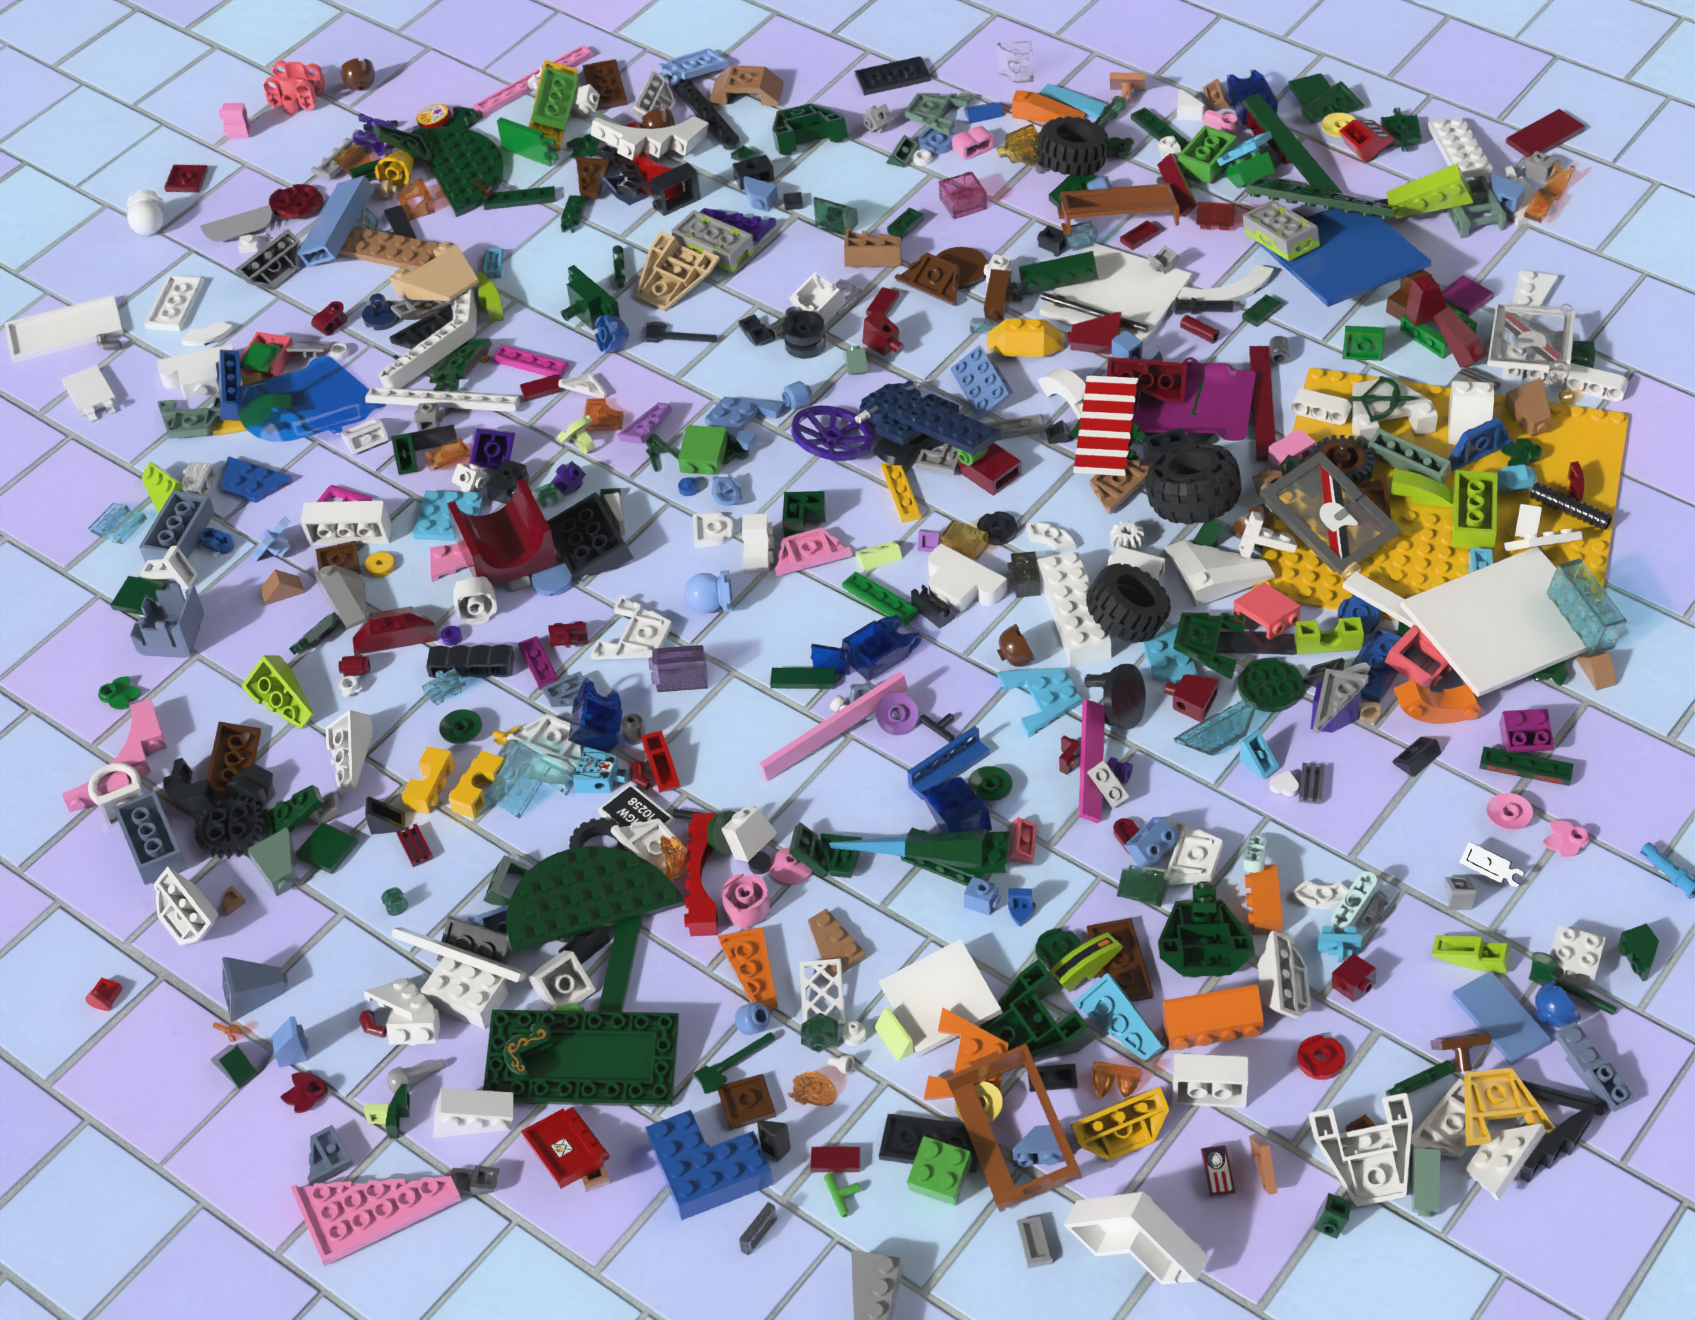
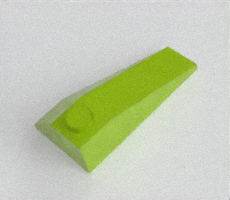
[241,655,315,729]

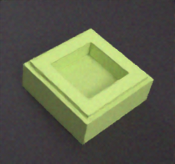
[364,1103,389,1124]

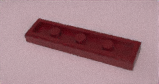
[1157,153,1198,217]

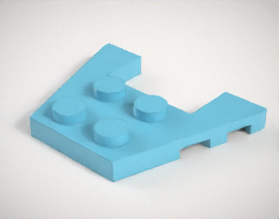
[998,668,1081,738]

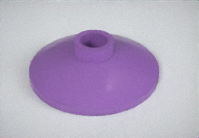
[875,692,918,735]

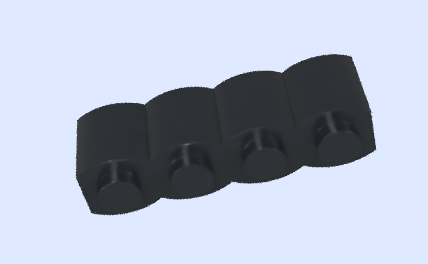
[426,644,515,679]

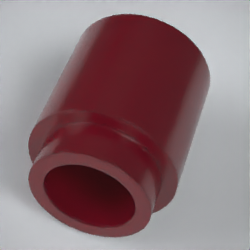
[338,655,371,677]

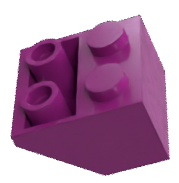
[1499,709,1554,753]

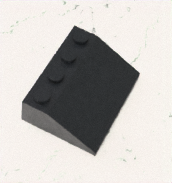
[546,492,634,578]

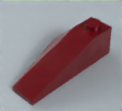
[1106,357,1187,403]

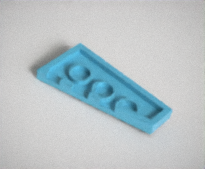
[1073,973,1165,1063]

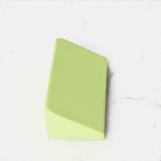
[855,541,902,571]
[875,1007,914,1061]

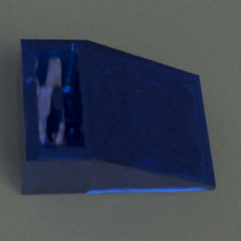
[921,776,992,833]

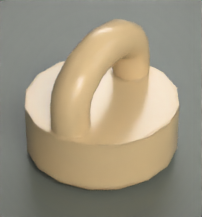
[1359,702,1381,723]

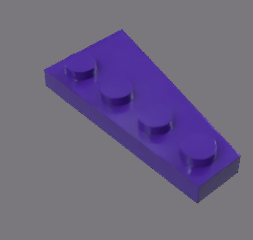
[700,208,776,242]

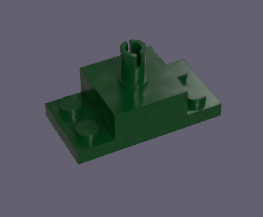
[561,265,620,330]

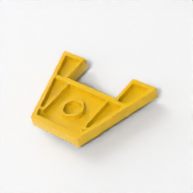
[1464,1068,1556,1146]

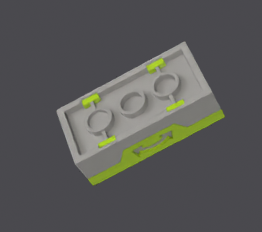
[1242,200,1320,261]
[671,210,754,272]

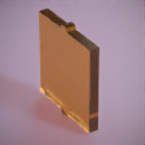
[333,144,373,176]

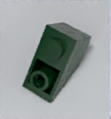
[1618,923,1659,982]

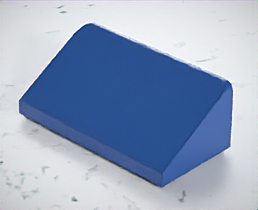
[963,101,1003,123]

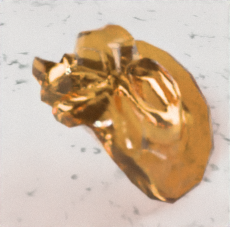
[660,835,687,880]
[788,1071,837,1106]

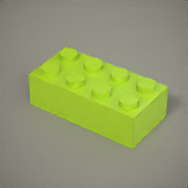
[1451,470,1498,550]

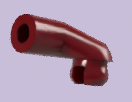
[629,761,652,790]
[359,1010,387,1038]

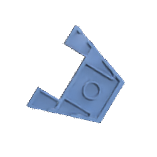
[705,396,784,451]

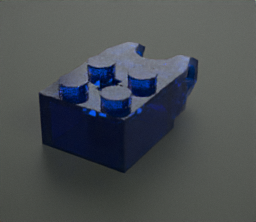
[1226,69,1278,125]
[841,615,922,681]
[568,677,623,754]

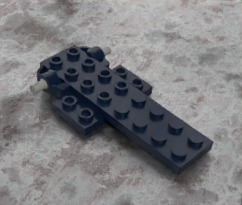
[855,379,1001,455]

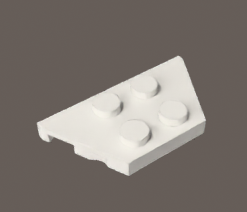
[507,714,584,770]
[611,819,687,882]
[1410,1078,1489,1159]
[1466,1124,1546,1201]

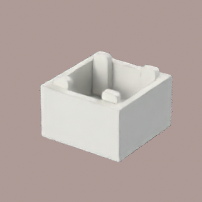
[789,272,846,325]

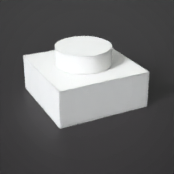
[238,235,259,253]

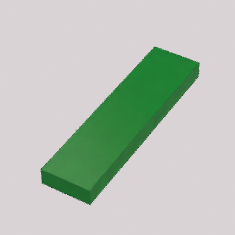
[842,571,919,626]

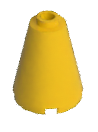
[375,149,415,190]

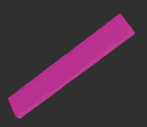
[1078,699,1105,823]

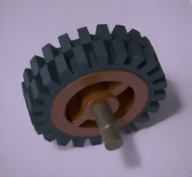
[1310,435,1374,493]

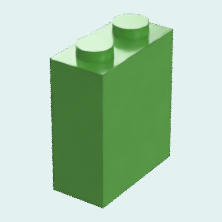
[678,425,728,475]

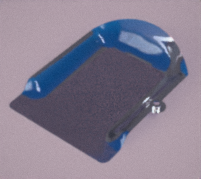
[236,356,386,442]

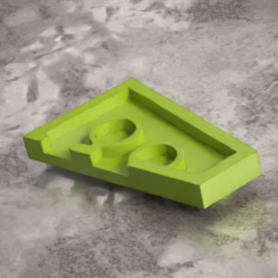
[142,461,183,514]

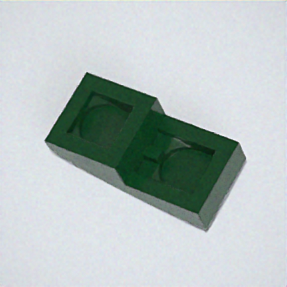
[385,1084,411,1139]

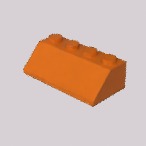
[1162,984,1264,1051]

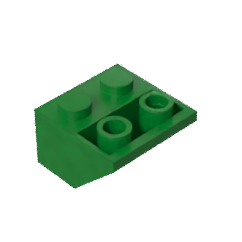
[1222,151,1276,188]

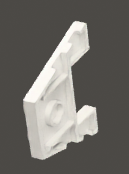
[590,595,672,660]
[1139,815,1224,888]

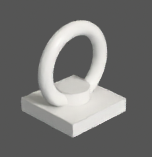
[88,763,143,828]

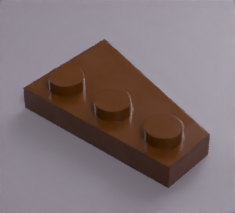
[576,157,611,199]

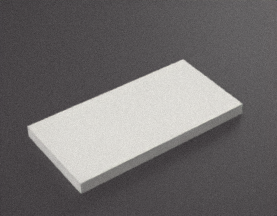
[4,295,124,363]

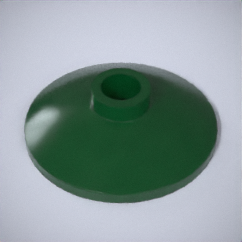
[439,709,482,744]
[968,766,1013,801]

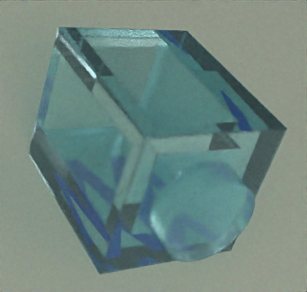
[1066,221,1098,251]

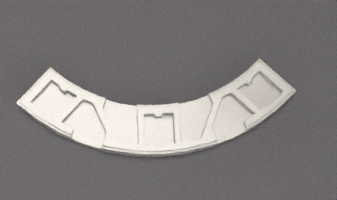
[1178,264,1274,302]

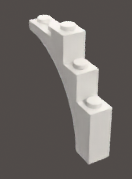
[591,116,709,160]

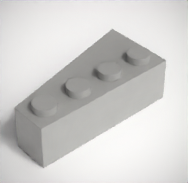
[851,1250,902,1320]

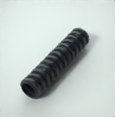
[1530,482,1612,531]

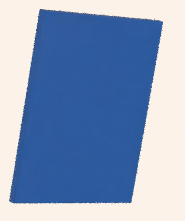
[1257,208,1431,307]

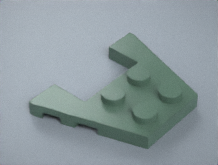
[905,93,972,135]
[158,396,220,439]

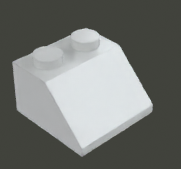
[527,951,596,1010]

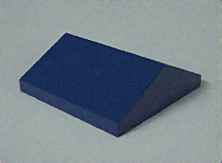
[600,176,648,205]

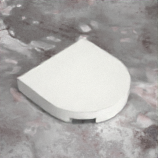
[693,512,734,548]

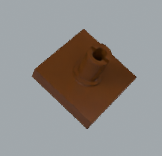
[1430,1033,1491,1072]

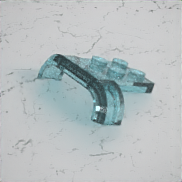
[484,739,574,819]

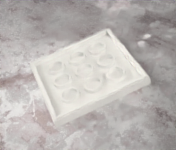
[878,939,1002,1057]

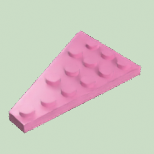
[290,1176,462,1266]

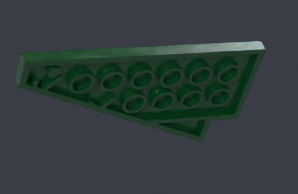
[1245,177,1397,220]

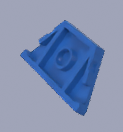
[1448,417,1513,472]
[222,456,293,503]

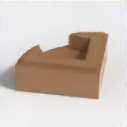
[223,886,246,915]

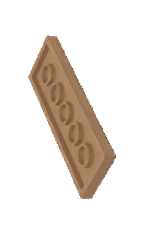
[338,226,439,271]

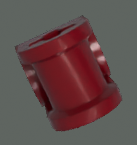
[311,301,347,336]

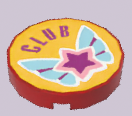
[416,104,451,128]

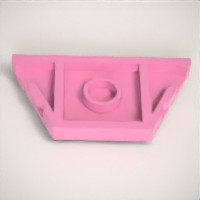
[775,527,852,576]

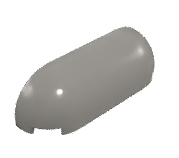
[200,205,272,242]

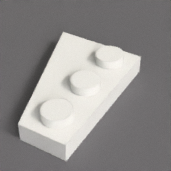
[364,978,434,1021]

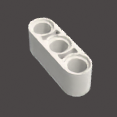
[1290,389,1352,425]

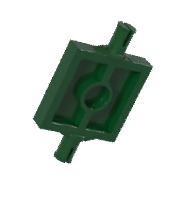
[1380,107,1422,152]

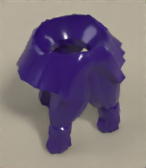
[352,113,397,157]

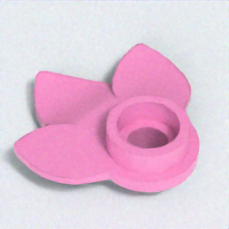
[1543,820,1589,857]

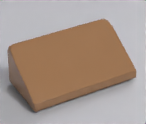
[1202,78,1231,111]

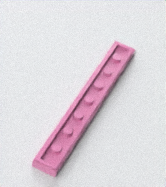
[473,45,594,118]
[759,671,908,781]

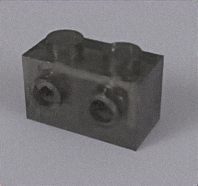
[1007,551,1041,598]

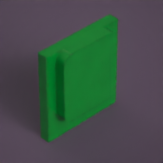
[240,342,281,372]

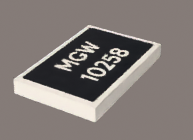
[598,783,675,829]

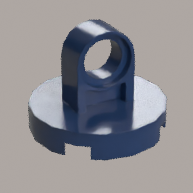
[362,293,400,331]

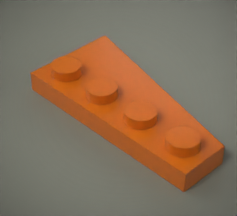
[718,927,778,1010]

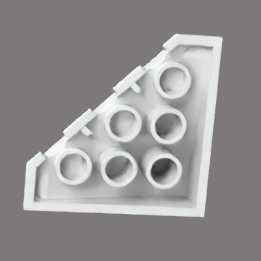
[1165,540,1275,607]

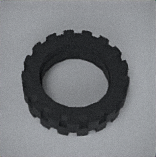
[569,817,629,852]

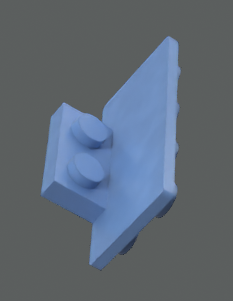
[951,345,1013,419]

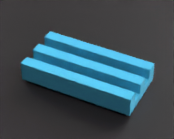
[482,249,504,278]

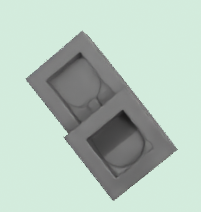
[450,1165,500,1195]

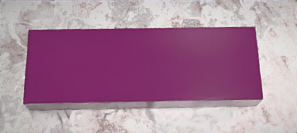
[517,636,559,690]

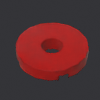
[1297,1035,1346,1080]

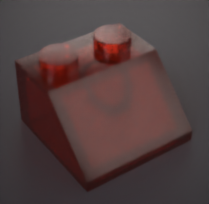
[1196,202,1235,231]

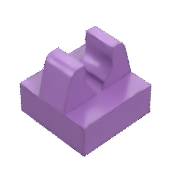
[918,529,940,552]

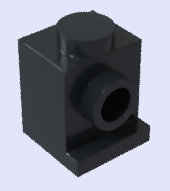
[1037,225,1067,257]

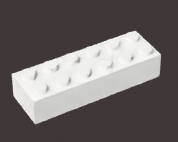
[1037,551,1111,667]

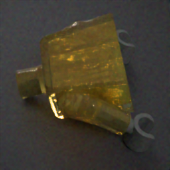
[997,123,1046,174]

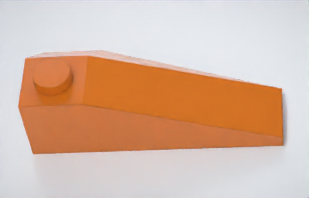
[1012,90,1085,122]

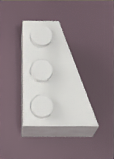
[433,1088,513,1139]

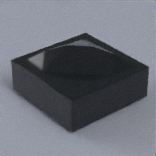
[783,192,803,210]

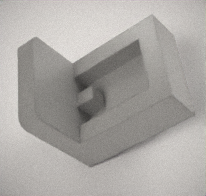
[1147,245,1180,274]
[308,792,342,824]

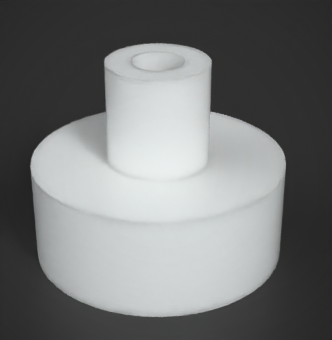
[842,1021,866,1047]

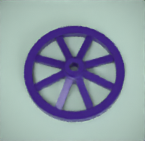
[791,405,874,461]

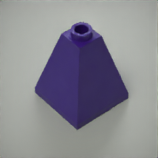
[469,426,515,469]

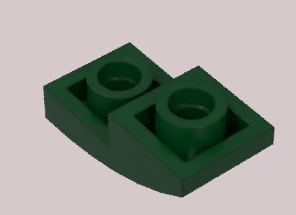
[1193,881,1216,913]

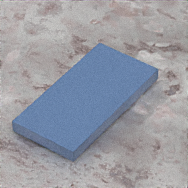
[1452,971,1551,1065]

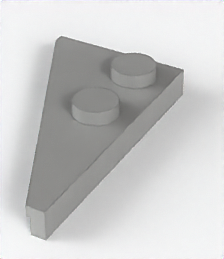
[1313,668,1369,733]

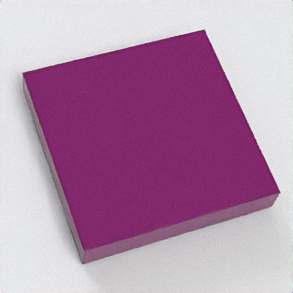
[1442,275,1494,316]

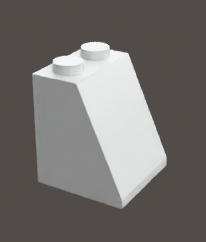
[1447,381,1494,445]

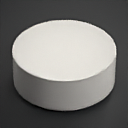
[914,150,932,166]
[329,343,349,361]

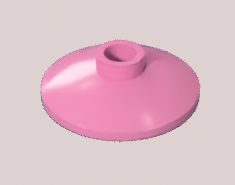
[1486,793,1533,831]
[769,847,813,885]

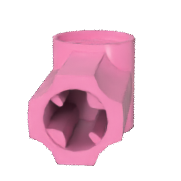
[1203,110,1237,136]

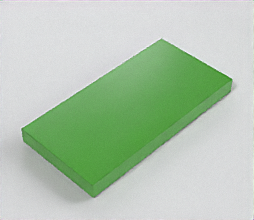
[531,67,579,131]

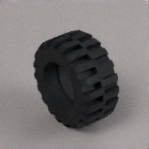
[1038,116,1109,176]
[1086,563,1171,643]

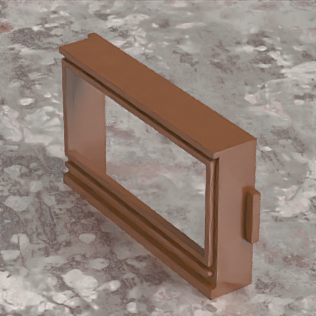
[1057,183,1180,235]
[945,1044,1083,1212]

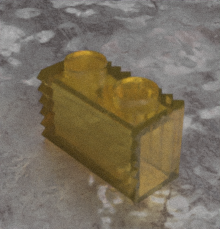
[940,519,988,561]

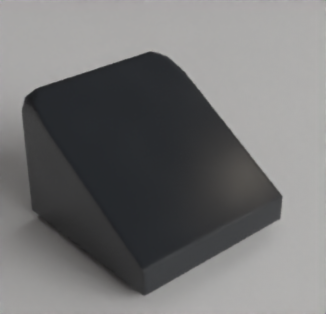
[1046,420,1072,444]

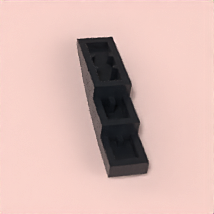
[1520,1105,1596,1182]

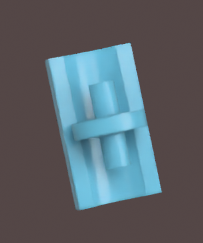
[1317,926,1362,963]

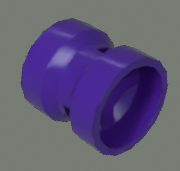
[1107,757,1133,785]

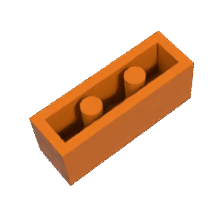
[1244,865,1283,935]

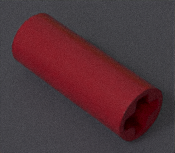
[1180,315,1220,344]

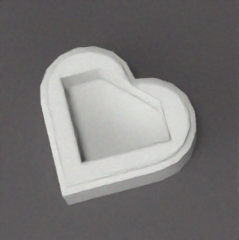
[1269,770,1299,797]

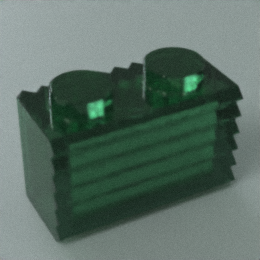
[1117,865,1170,907]

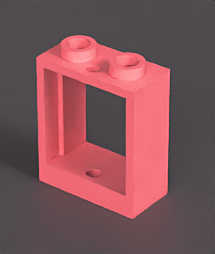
[240,332,294,381]
[1385,625,1453,688]

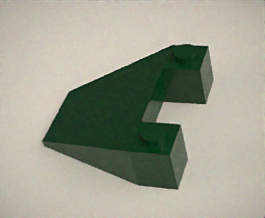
[772,103,848,156]
[979,959,1097,1062]

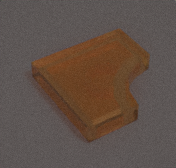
[584,398,624,431]

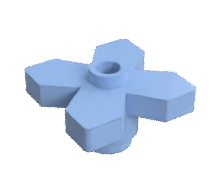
[250,516,291,561]

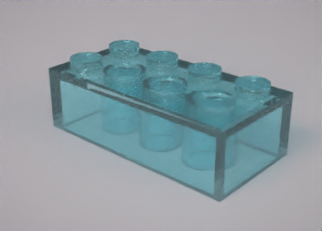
[1546,558,1627,655]

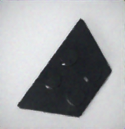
[389,304,453,349]

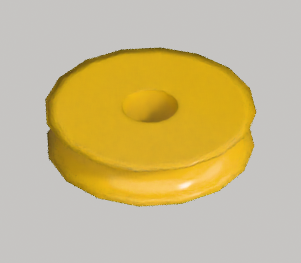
[365,551,396,578]

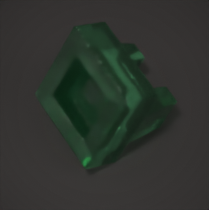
[534,482,558,508]

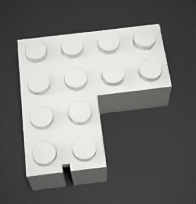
[1064,1192,1209,1285]

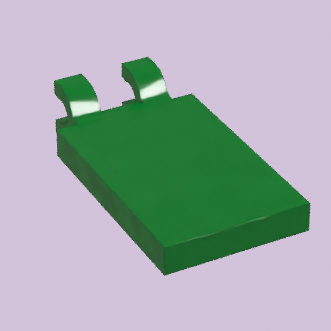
[497,117,559,167]

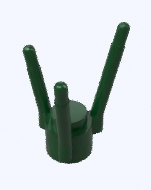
[646,434,679,472]

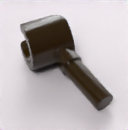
[474,179,493,198]

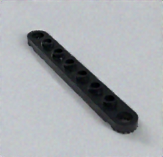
[667,75,740,151]

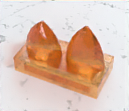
[1092,1061,1142,1098]

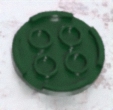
[1238,658,1304,712]

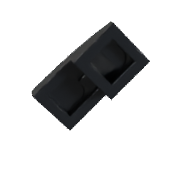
[738,314,773,346]

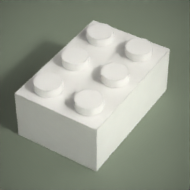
[421,956,509,1029]
[1172,1053,1248,1108]

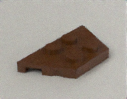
[894,252,960,306]
[1345,474,1392,533]

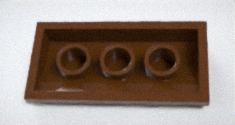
[206,721,262,801]

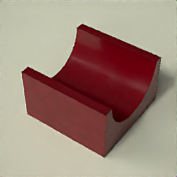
[447,478,557,586]

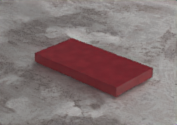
[1505,109,1585,158]

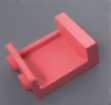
[1234,582,1301,640]

